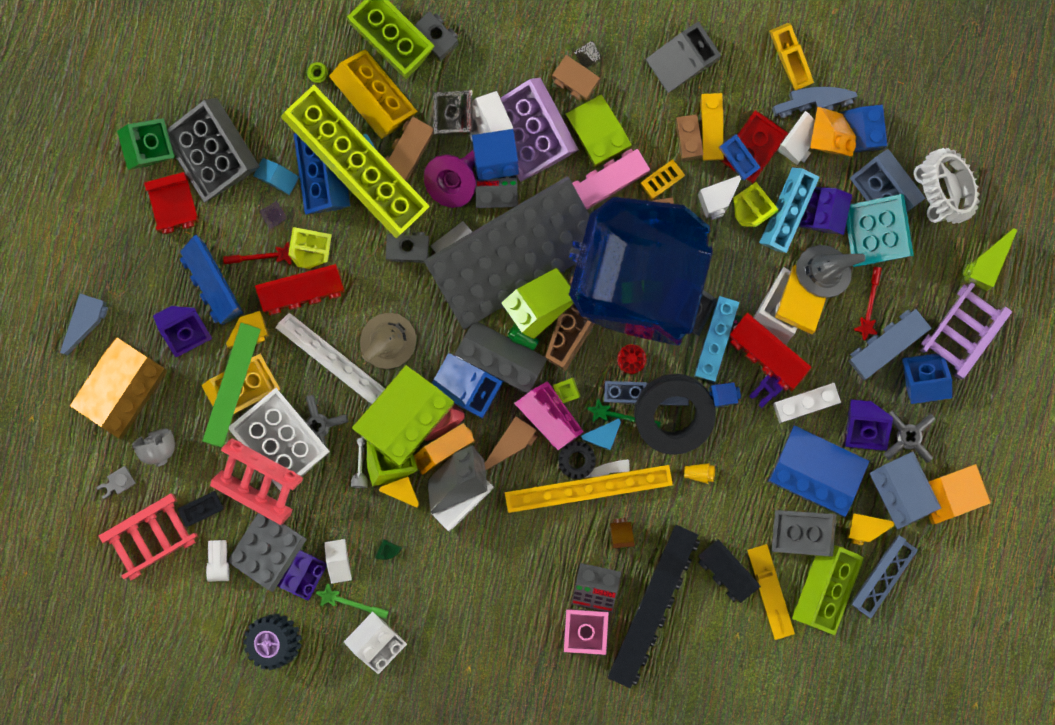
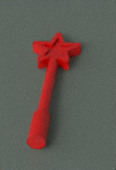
[223,242,292,265]
[854,267,882,340]

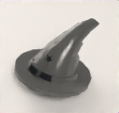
[796,245,865,298]

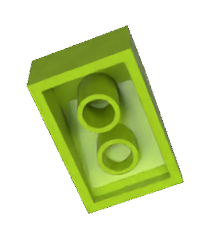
[565,94,632,168]
[963,228,1017,291]
[502,268,579,339]

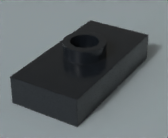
[177,491,225,528]

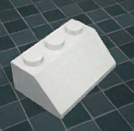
[432,481,494,532]

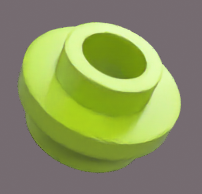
[307,62,328,83]

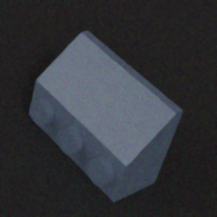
[850,149,925,212]
[870,452,941,530]

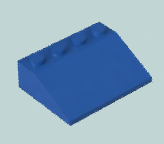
[180,235,244,326]
[768,425,869,517]

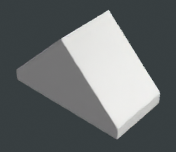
[324,539,352,584]

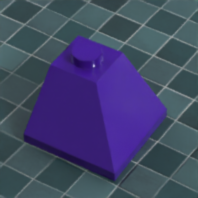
[153,306,212,358]
[845,400,893,451]

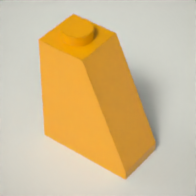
[414,423,475,475]

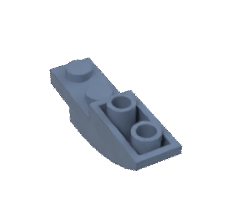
[772,87,858,118]
[604,381,689,406]

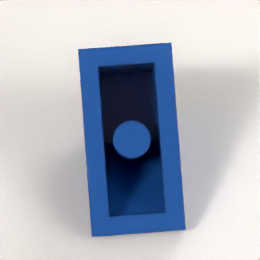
[709,382,741,408]

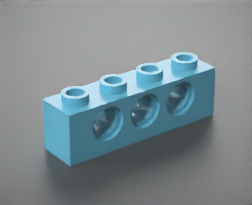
[759,168,819,253]
[694,296,739,383]

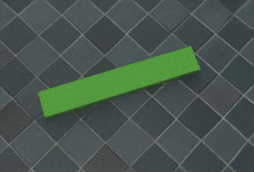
[202,323,261,448]

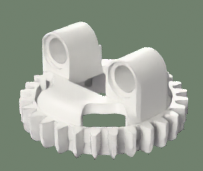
[914,148,980,224]

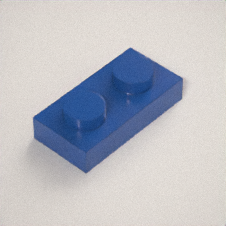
[719,134,761,180]

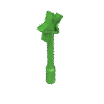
[316,584,389,619]

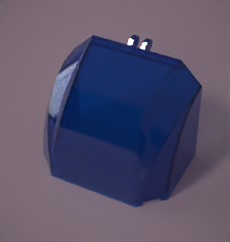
[569,197,713,345]

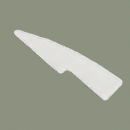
[585,459,630,478]

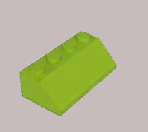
[347,0,435,79]
[792,545,864,635]

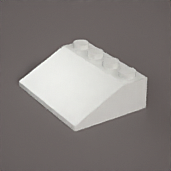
[229,388,330,491]

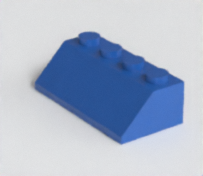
[294,133,350,215]

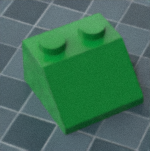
[117,118,175,170]

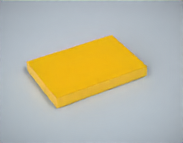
[775,265,826,335]

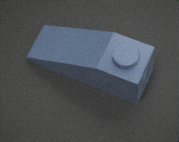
[60,294,108,356]

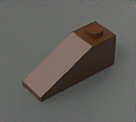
[609,518,634,549]

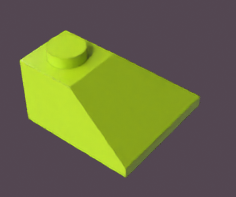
[367,442,418,486]

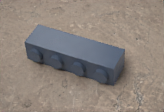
[848,309,931,381]

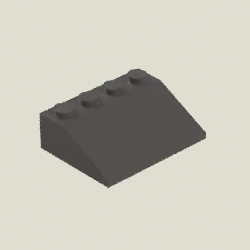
[167,98,260,203]

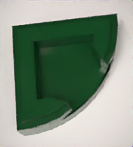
[375,539,402,560]

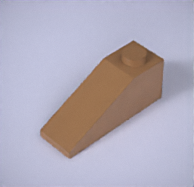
[485,416,538,471]

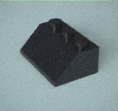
[698,539,761,603]

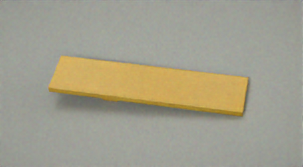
[747,544,795,640]

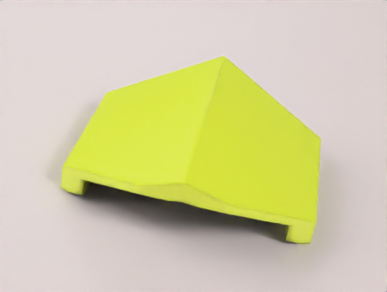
[733,182,779,227]
[288,227,332,269]

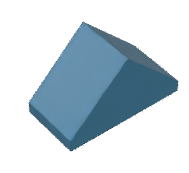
[253,158,299,195]
[581,419,621,451]

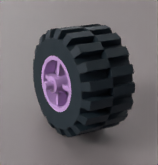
[243,614,302,670]

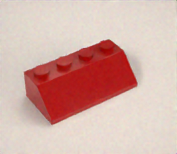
[255,264,345,316]
[729,313,812,392]

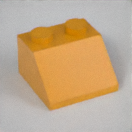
[810,107,856,157]

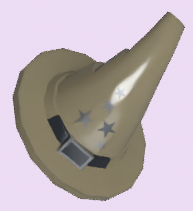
[360,313,417,369]

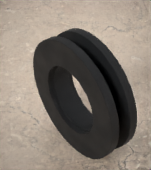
[634,374,716,455]

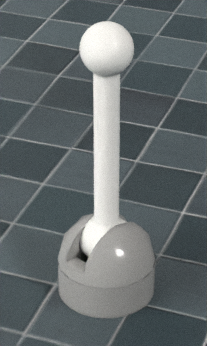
[351,438,368,488]

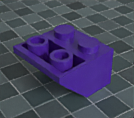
[798,187,852,235]
[277,549,327,601]

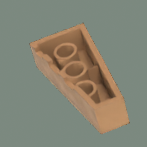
[546,276,609,371]

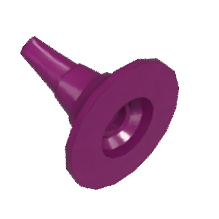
[424,150,476,208]

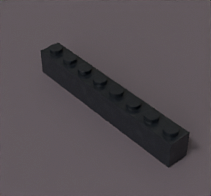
[607,525,701,689]

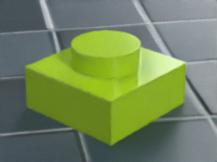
[553,377,581,403]

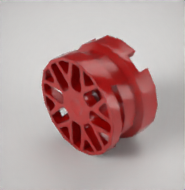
[617,344,646,374]

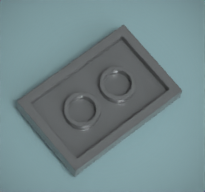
[772,510,836,557]

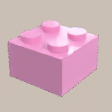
[564,609,609,655]

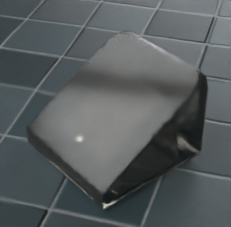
[574,40,602,68]

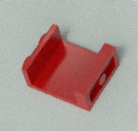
[144,172,199,235]

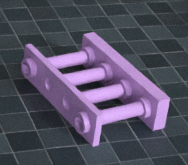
[920,282,1012,380]

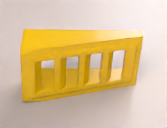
[640,159,685,201]

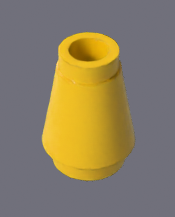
[684,463,715,484]

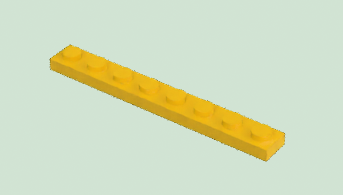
[505,465,673,513]

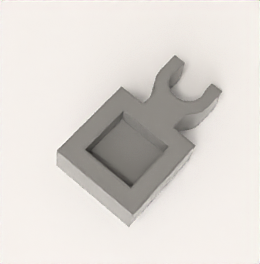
[96,466,137,499]

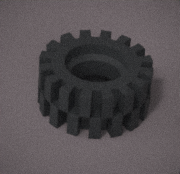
[558,441,596,479]

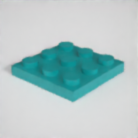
[846,194,914,267]

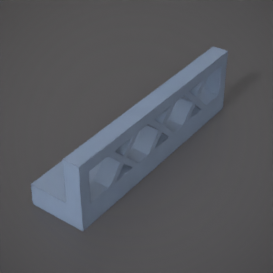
[850,535,918,618]

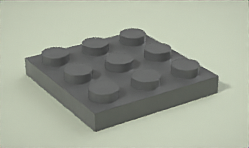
[227,513,307,592]

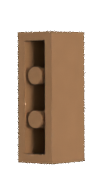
[385,117,435,182]

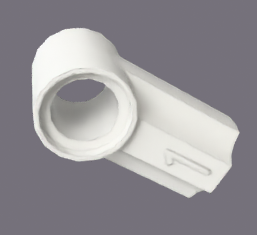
[206,540,230,582]

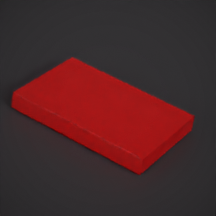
[719,110,789,184]

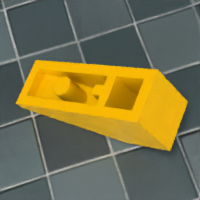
[700,93,724,161]

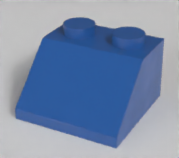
[839,105,887,152]
[472,129,519,181]
[902,354,952,404]

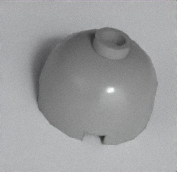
[132,428,175,466]

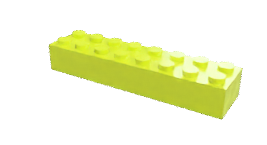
[281,85,430,238]

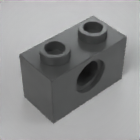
[414,11,458,61]
[386,232,429,263]

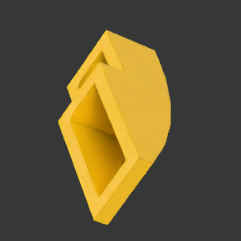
[769,23,814,91]

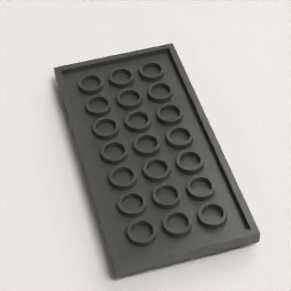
[424,176,606,330]

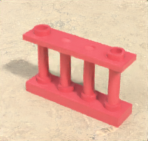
[210,438,303,525]
[99,493,198,581]

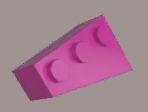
[514,381,583,450]

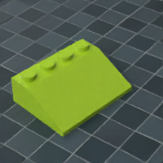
[352,365,454,469]

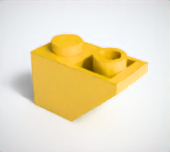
[226,311,269,349]

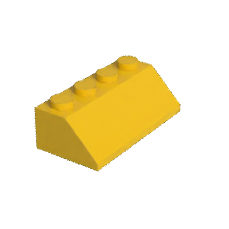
[329,49,418,139]

